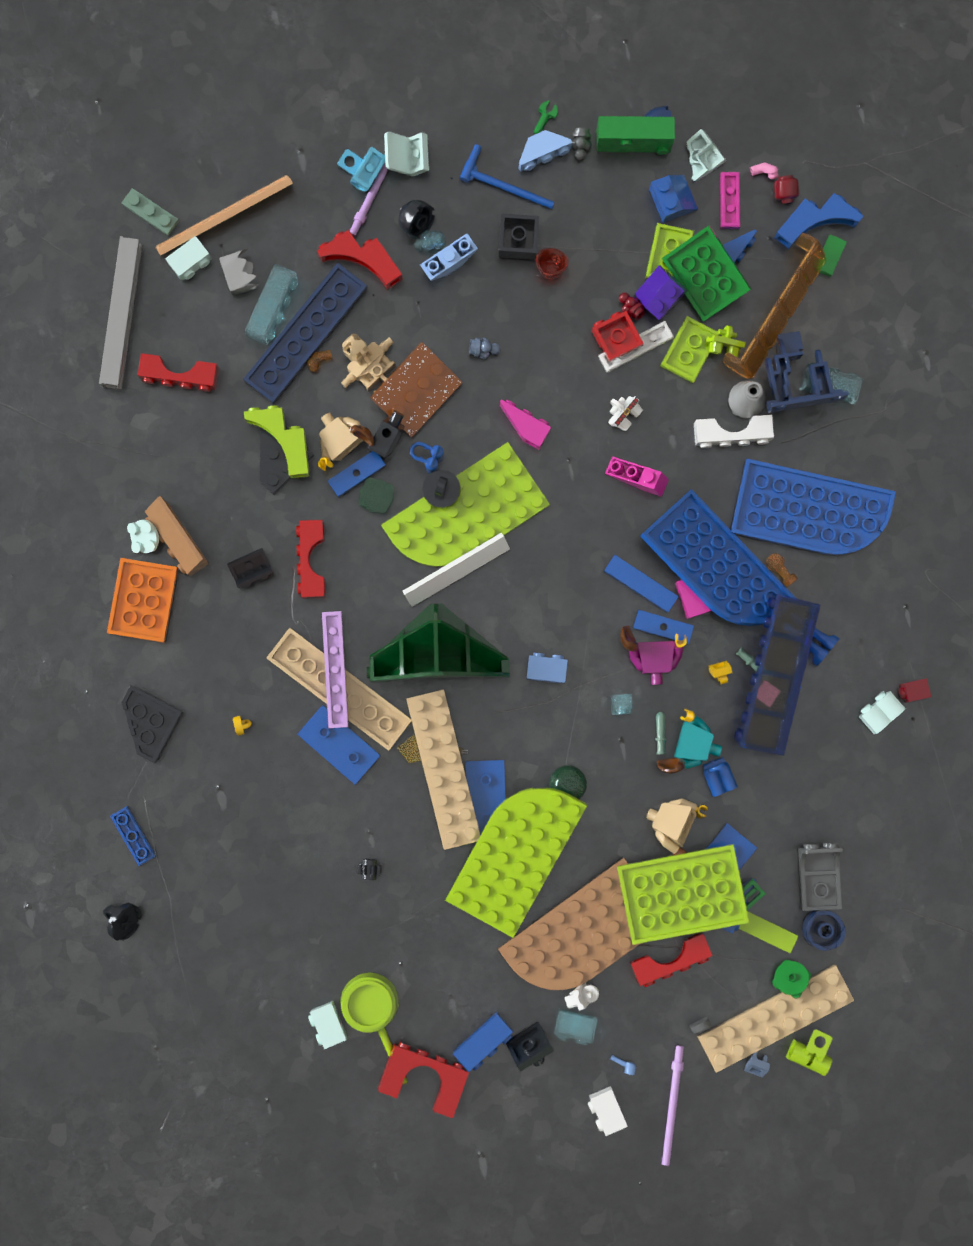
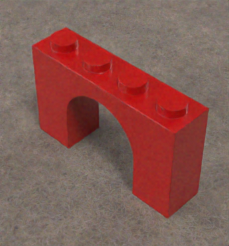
[378,1042,469,1118]

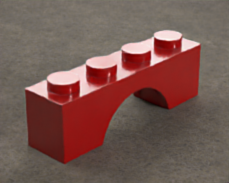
[138,353,219,392]
[296,520,326,599]
[630,932,712,987]

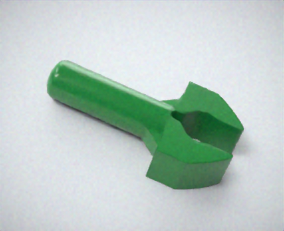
[534,101,558,134]

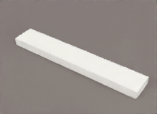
[403,533,510,607]

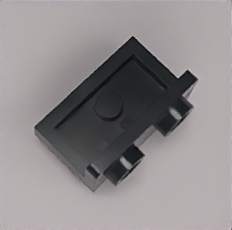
[227,548,273,588]

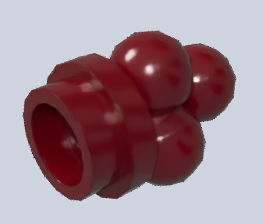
[619,292,646,321]

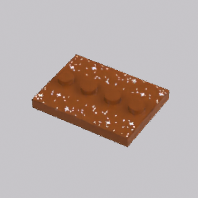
[370,342,463,437]

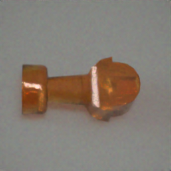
[766,553,798,588]

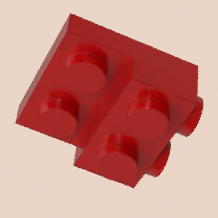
[592,311,644,362]

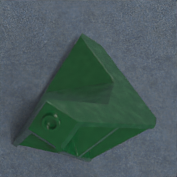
[367,603,510,683]

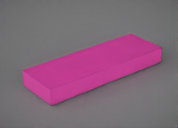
[720,172,740,229]

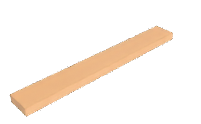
[156,175,293,255]

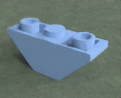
[519,130,572,172]
[420,234,478,281]

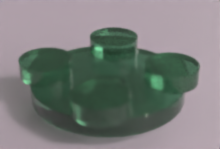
[358,477,394,513]

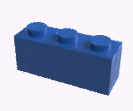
[453,1012,513,1072]

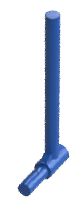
[460,144,555,209]

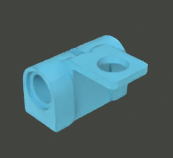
[338,147,386,192]

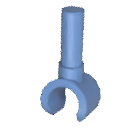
[610,1055,636,1075]

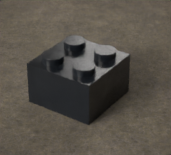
[499,214,539,260]

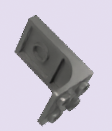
[798,843,844,911]

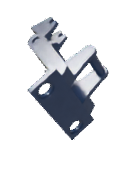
[765,331,849,413]

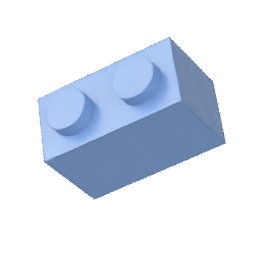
[526,653,568,684]

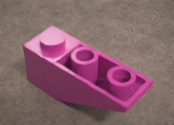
[500,399,551,450]
[605,456,669,497]

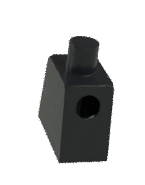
[368,410,405,457]

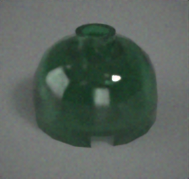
[549,765,587,800]

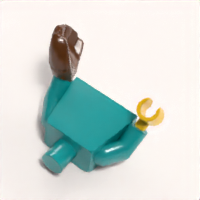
[657,709,722,774]

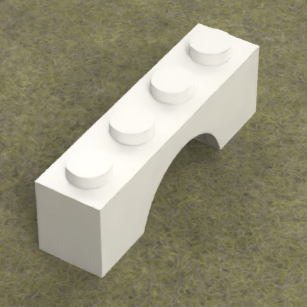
[694,415,774,448]

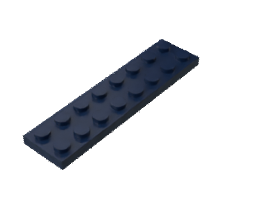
[243,263,368,404]

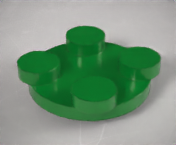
[772,960,811,999]

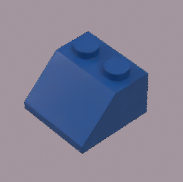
[649,175,698,223]

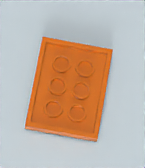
[107,558,178,643]

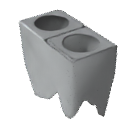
[219,249,259,296]

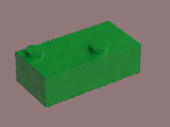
[596,116,675,155]

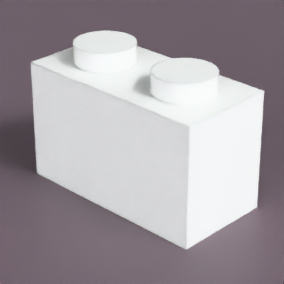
[587,1086,628,1136]

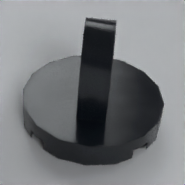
[422,470,461,509]
[103,902,141,941]

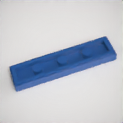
[604,555,679,613]

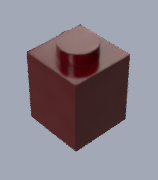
[899,678,931,703]

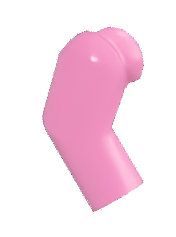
[750,163,779,179]

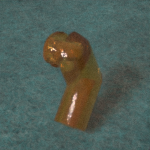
[307,350,332,372]

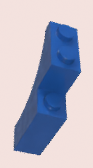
[774,193,863,250]

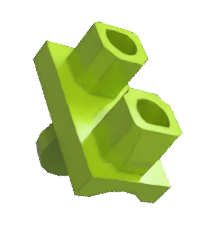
[706,325,746,358]

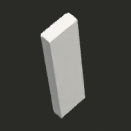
[598,321,674,373]

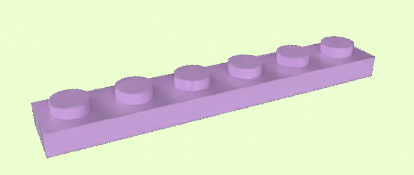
[322,611,348,728]

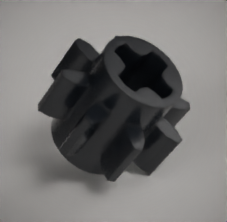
[357,859,381,880]

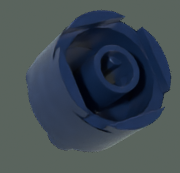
[802,910,846,951]

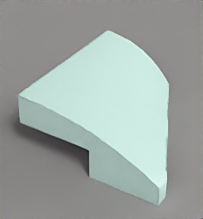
[687,129,726,182]

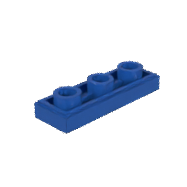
[328,451,386,497]
[633,610,694,644]
[110,806,157,866]

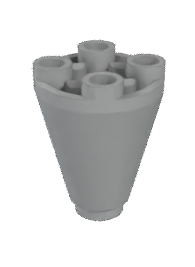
[728,380,766,418]

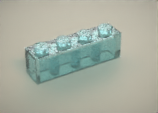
[244,264,299,345]

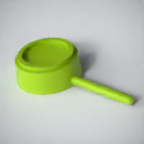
[340,973,407,1084]

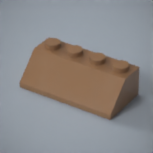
[145,496,209,577]

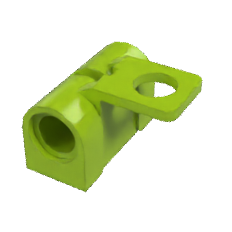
[786,1029,832,1076]

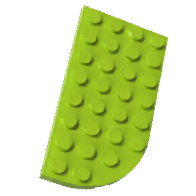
[381,442,550,567]
[445,788,587,938]

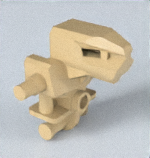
[341,334,396,392]

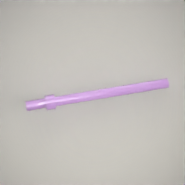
[349,161,388,236]
[662,1045,684,1166]

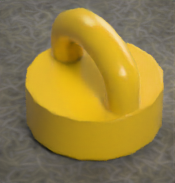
[233,716,252,736]

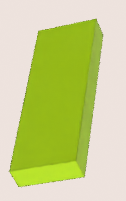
[739,911,798,953]

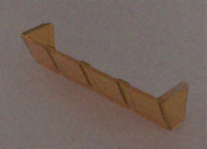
[722,233,826,379]

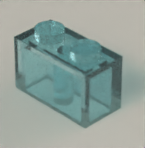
[553,1009,598,1045]

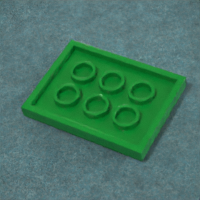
[662,225,751,321]

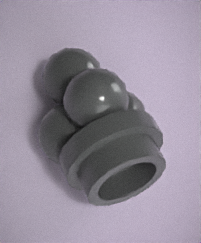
[571,128,592,160]

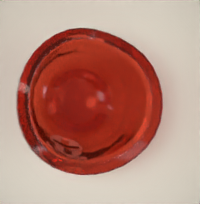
[536,248,569,280]

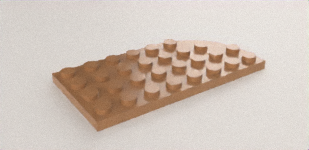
[498,858,640,990]

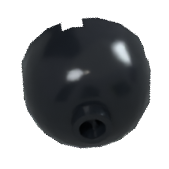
[398,200,435,239]

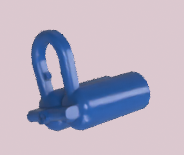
[410,442,444,474]
[703,757,738,797]

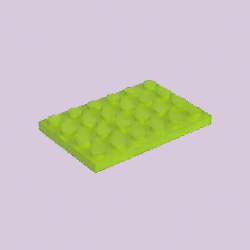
[617,844,749,945]

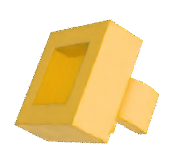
[708,661,732,684]

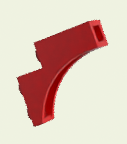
[317,230,403,290]

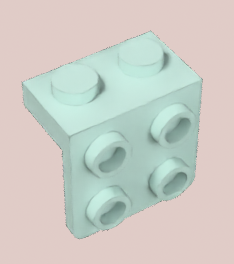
[384,132,429,177]

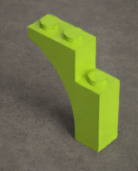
[244,405,310,479]

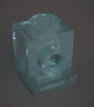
[611,694,633,715]

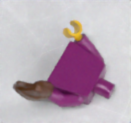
[620,626,687,685]

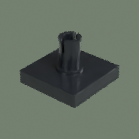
[506,1022,554,1072]

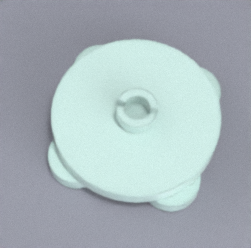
[127,520,159,553]

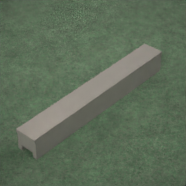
[99,236,142,389]

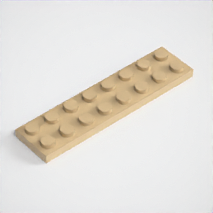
[267,628,412,751]
[406,689,480,850]
[697,965,854,1073]

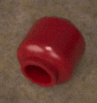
[774,175,799,204]

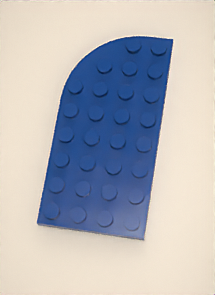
[731,459,896,555]
[640,489,797,626]

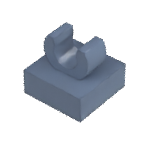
[744,1052,770,1078]

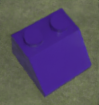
[635,265,687,320]

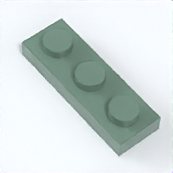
[122,188,179,236]

